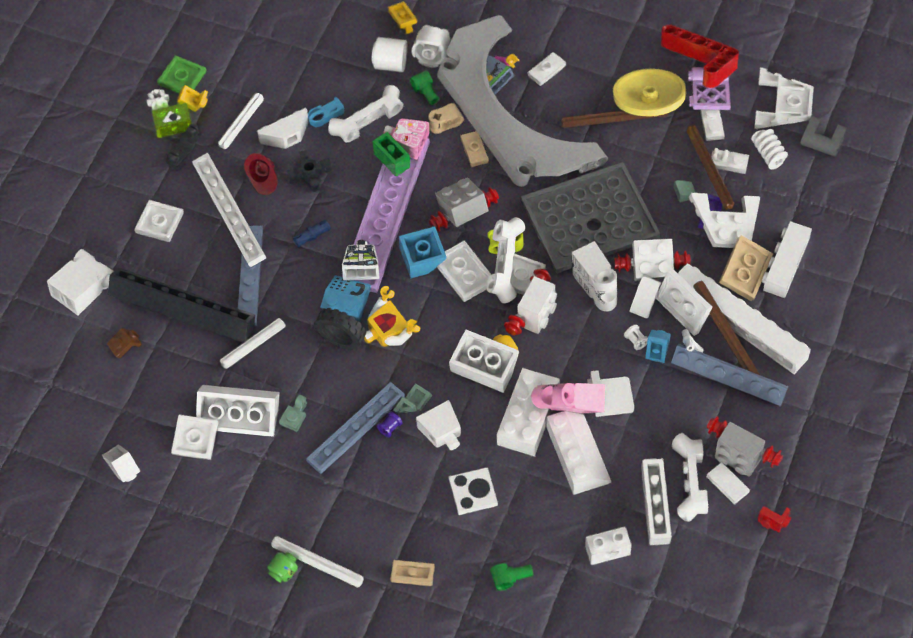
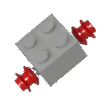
[429,177,499,232]
[707,416,783,477]

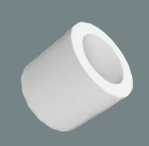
[372,37,407,72]

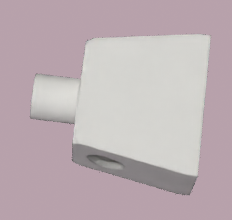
[416,400,461,450]

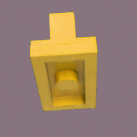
[388,2,417,34]

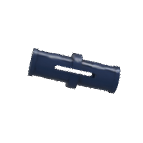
[293,219,331,248]

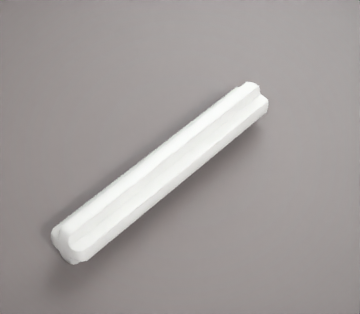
[218,93,263,149]
[220,318,285,369]

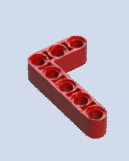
[661,25,739,88]

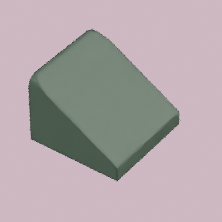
[674,180,696,202]

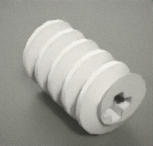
[751,129,788,169]

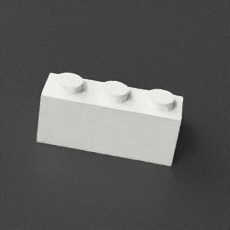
[449,330,519,393]

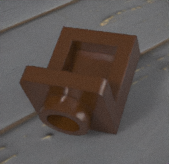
[107,328,142,358]

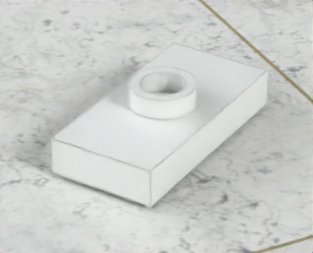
[528,52,566,86]

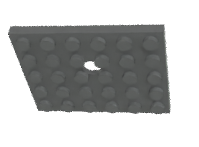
[521,162,660,274]

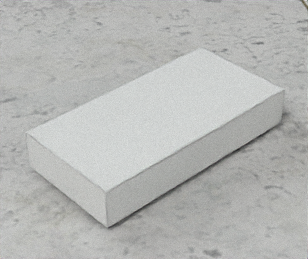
[629,276,661,318]
[707,462,750,505]

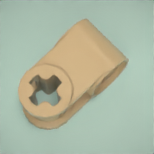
[429,103,464,134]

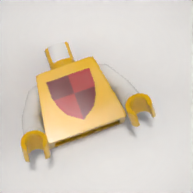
[364,286,420,347]

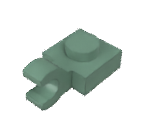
[279,394,308,432]

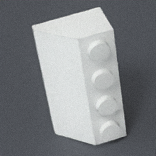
[196,385,279,436]
[547,411,611,495]

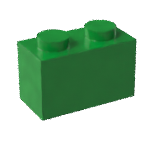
[372,132,411,177]

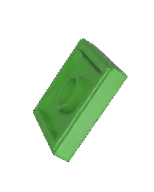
[157,56,206,94]

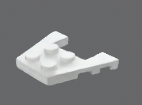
[755,68,813,129]
[689,193,760,248]

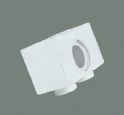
[585,527,631,565]

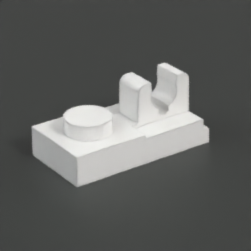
[711,148,749,174]

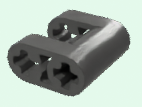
[800,116,847,157]

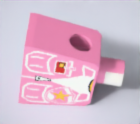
[384,119,429,160]

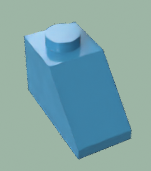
[646,330,671,363]

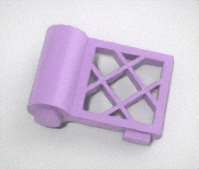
[688,67,730,110]

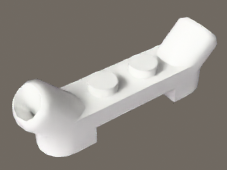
[329,85,403,143]
[487,217,525,303]
[672,433,708,521]

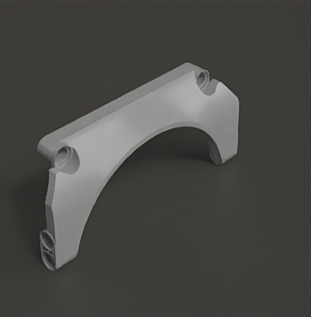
[437,15,608,187]

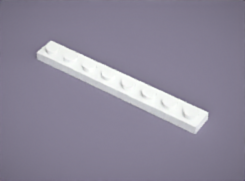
[192,153,266,267]

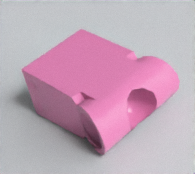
[531,383,605,413]

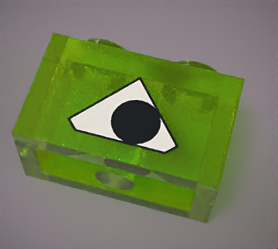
[152,103,192,138]

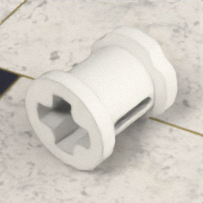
[624,325,648,350]

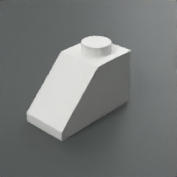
[102,444,140,482]

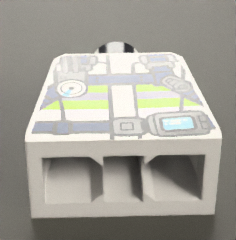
[342,240,379,280]

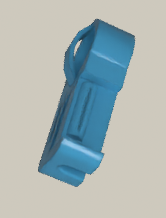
[308,97,344,127]

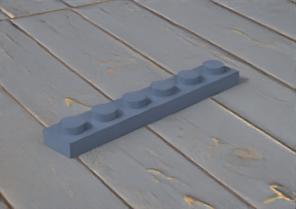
[238,226,263,326]
[671,344,788,406]
[306,382,405,474]

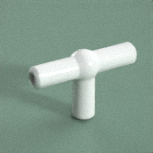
[682,329,704,353]

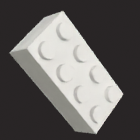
[497,368,560,456]

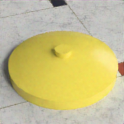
[613,69,686,116]

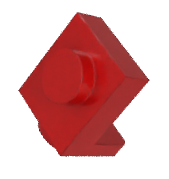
[758,506,792,533]

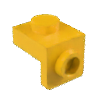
[177,85,208,112]

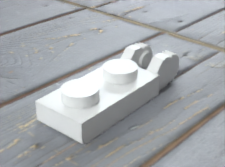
[700,95,725,141]

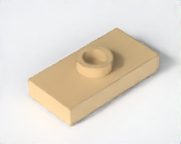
[461,131,489,167]

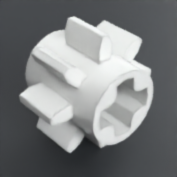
[147,89,169,111]

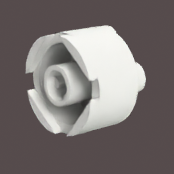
[412,25,451,67]

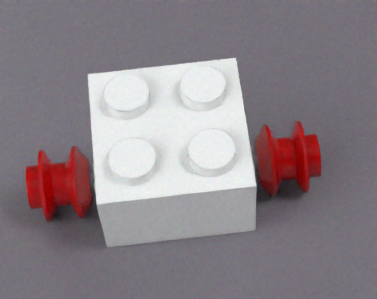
[614,239,691,281]
[504,269,557,335]

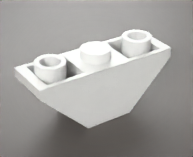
[257,108,309,149]

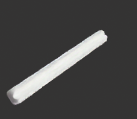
[272,536,363,587]

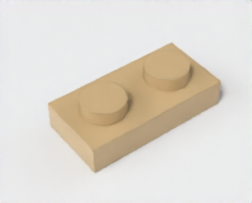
[391,560,435,586]

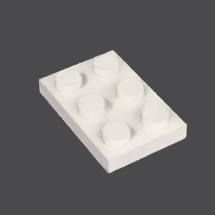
[437,240,491,302]
[656,269,712,336]

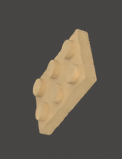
[719,235,773,301]

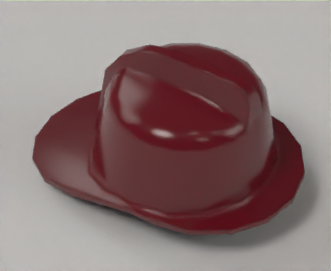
[244,153,277,195]

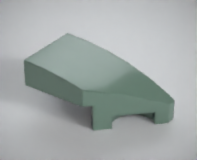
[393,383,432,413]

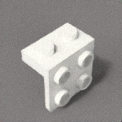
[587,371,634,417]

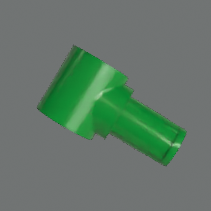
[410,70,439,105]
[490,564,533,591]

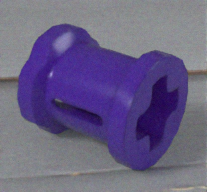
[377,412,403,438]

